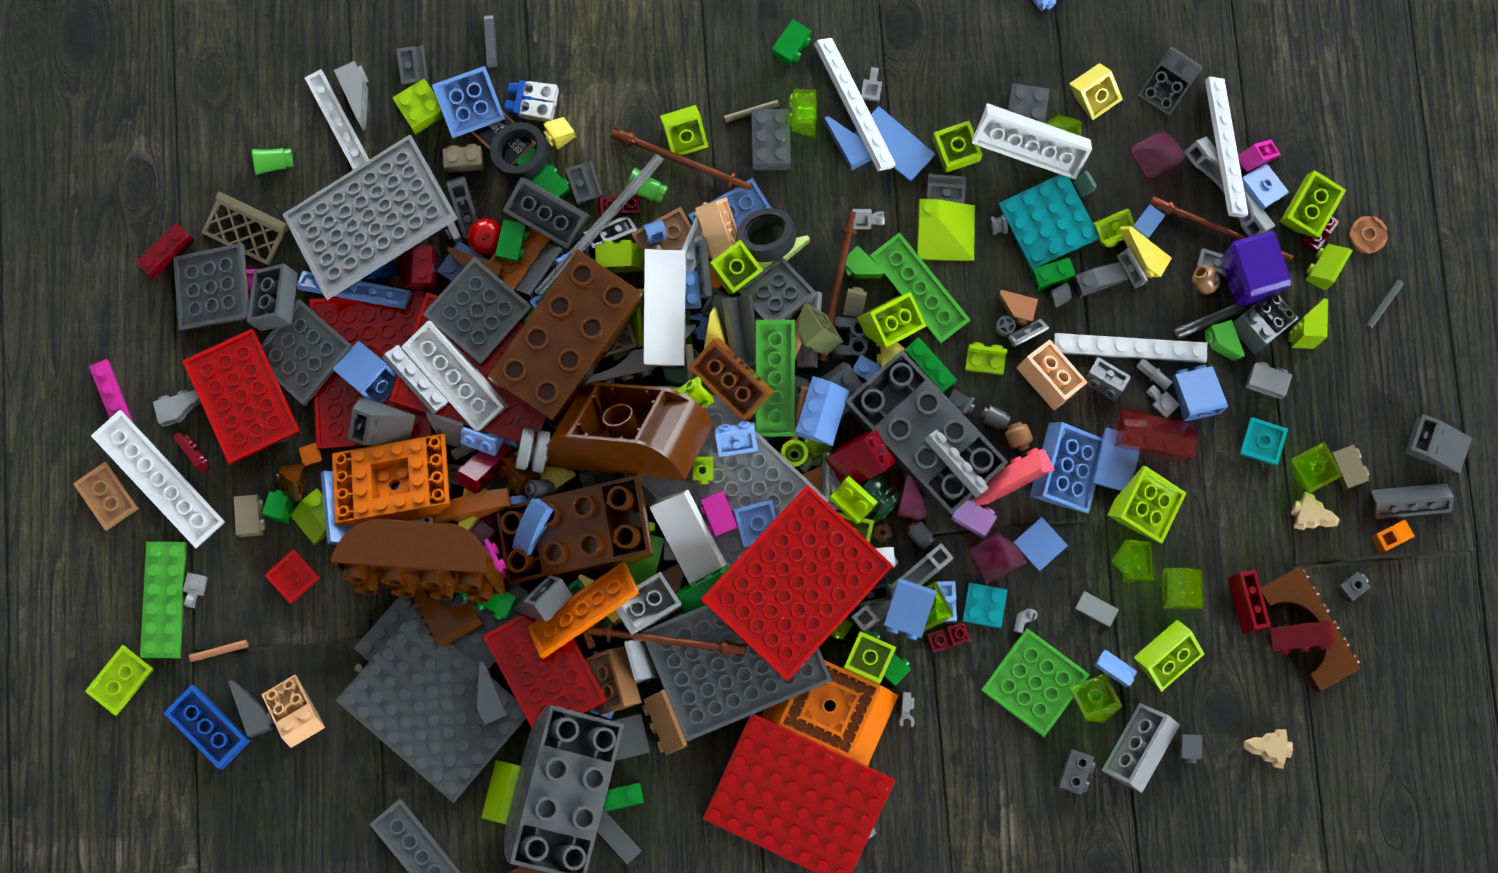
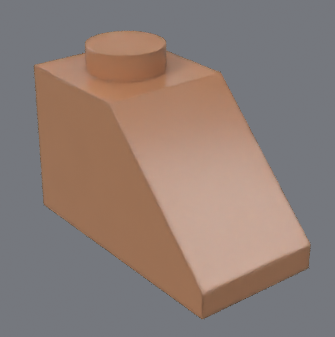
[998,290,1038,326]

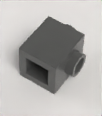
[1336,572,1371,603]
[1179,734,1202,763]

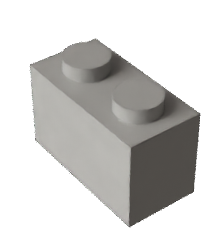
[1245,362,1292,400]

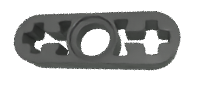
[484,15,498,68]

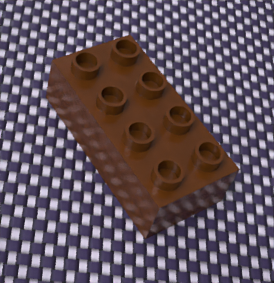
[488,249,643,426]

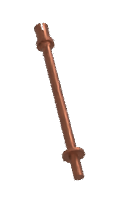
[610,127,752,191]
[1150,196,1294,262]
[818,211,857,362]
[588,624,746,657]

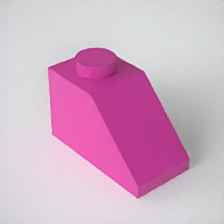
[1238,140,1281,172]

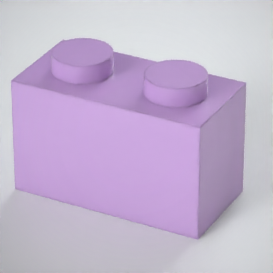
[951,497,997,539]

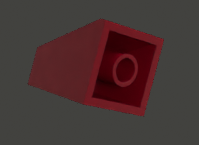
[399,245,438,293]
[825,429,896,484]

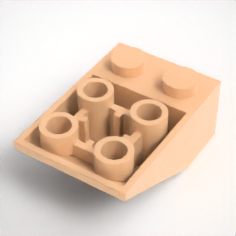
[261,674,325,748]

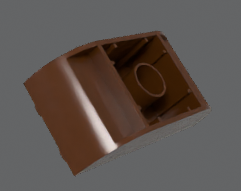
[545,382,714,481]
[496,475,654,585]
[331,519,505,603]

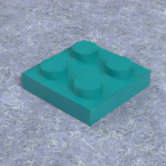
[1239,417,1288,466]
[962,583,1007,628]

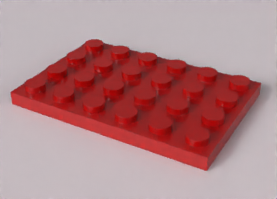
[183,328,301,465]
[483,614,607,728]

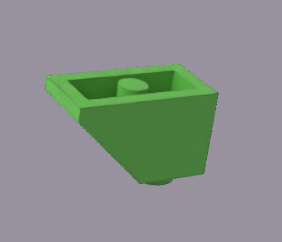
[844,245,885,279]
[1205,320,1245,361]

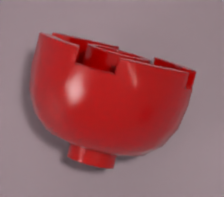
[467,218,502,256]

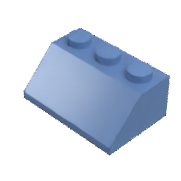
[795,376,849,446]

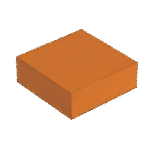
[299,443,323,467]

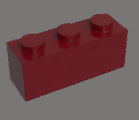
[135,222,195,280]
[457,444,512,494]
[1228,570,1271,634]
[1270,621,1335,655]

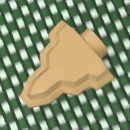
[1291,492,1339,530]
[1243,729,1293,769]

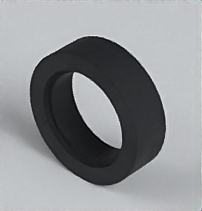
[490,122,549,181]
[737,208,796,262]

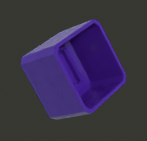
[1221,231,1291,307]

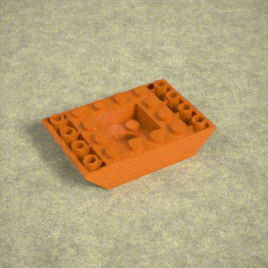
[332,434,450,527]
[761,660,899,766]

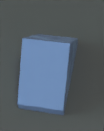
[1133,205,1165,239]

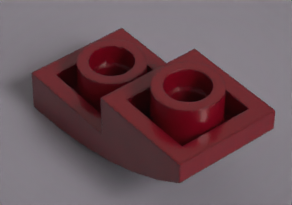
[598,194,640,217]
[1300,216,1339,253]
[925,622,971,654]

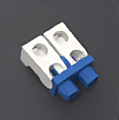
[504,80,559,123]

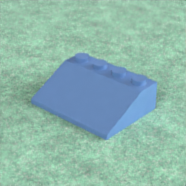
[1030,422,1102,513]

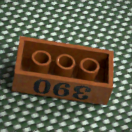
[688,338,775,421]

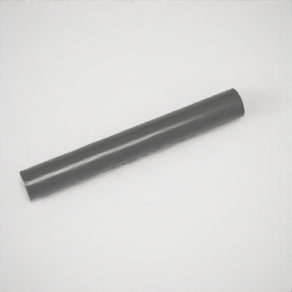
[1366,280,1404,329]

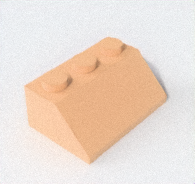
[695,197,738,261]
[1017,340,1088,411]

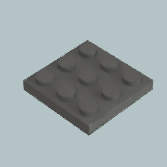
[737,257,818,320]

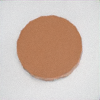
[1349,216,1388,254]

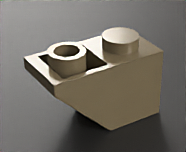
[843,287,867,318]

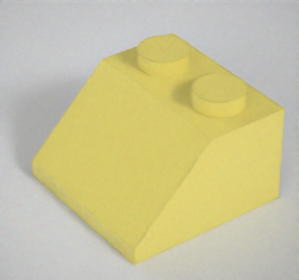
[1069,63,1123,120]

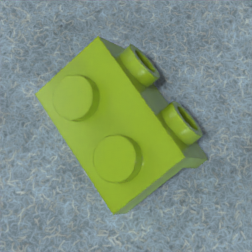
[1093,209,1135,248]

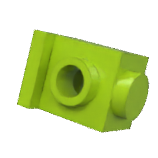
[693,456,714,485]

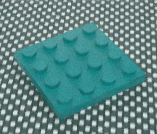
[998,174,1099,271]

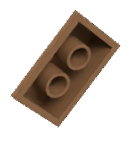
[585,646,642,715]
[642,689,688,755]

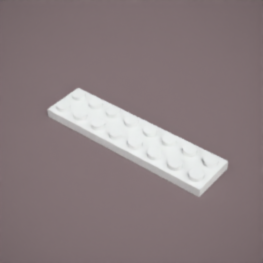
[91,410,225,548]

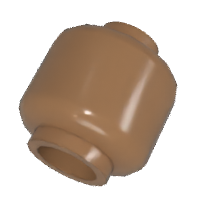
[1192,266,1220,294]
[1005,421,1033,451]

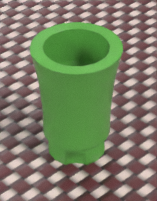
[252,148,294,175]
[625,167,668,203]

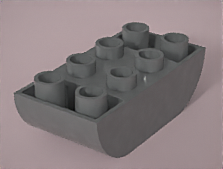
[845,350,1008,515]
[504,705,624,873]

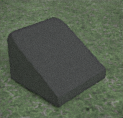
[1049,283,1072,307]

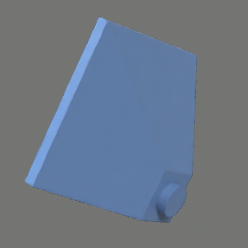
[432,66,505,138]

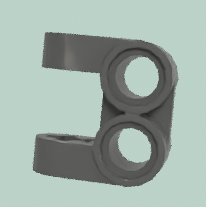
[830,317,869,359]

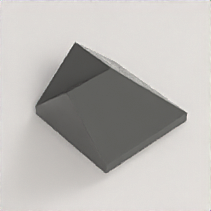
[426,412,467,448]

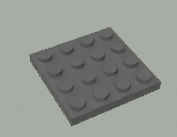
[173,243,249,332]
[423,257,532,365]
[261,299,353,406]

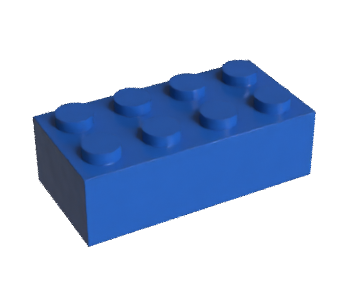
[163,685,251,769]

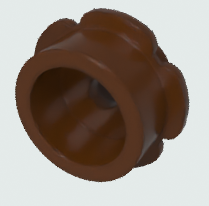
[873,523,892,542]

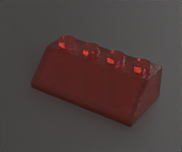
[1115,409,1198,462]

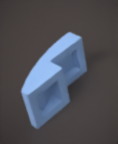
[936,581,957,624]

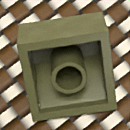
[797,302,843,356]

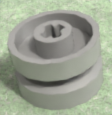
[515,427,550,473]

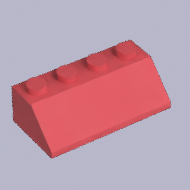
[974,448,1054,506]

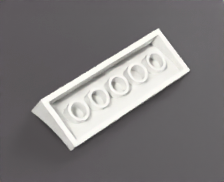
[972,103,1092,179]
[644,249,686,366]
[402,321,509,432]
[649,490,727,584]

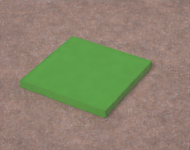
[981,628,1090,738]

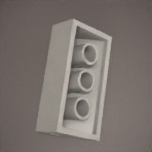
[1102,703,1180,793]

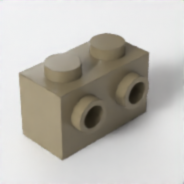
[443,144,484,173]

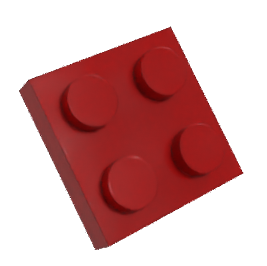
[264,549,320,604]

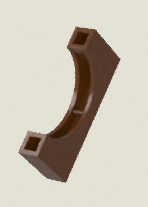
[1261,566,1361,693]
[412,590,483,647]

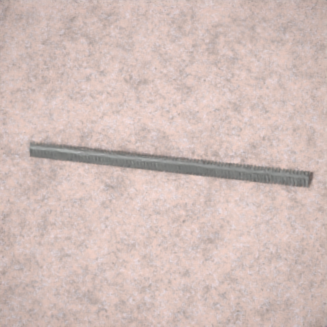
[535,154,664,298]

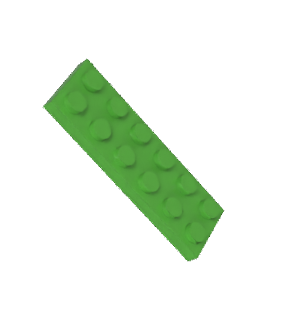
[870,232,970,344]
[756,320,795,436]
[140,542,187,659]

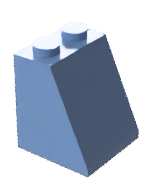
[333,341,398,404]
[1172,365,1228,422]
[884,578,937,641]

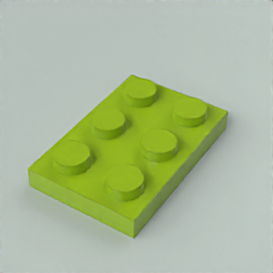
[85,645,154,716]

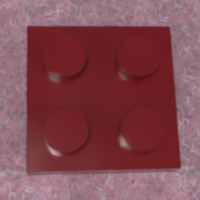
[173,432,210,473]

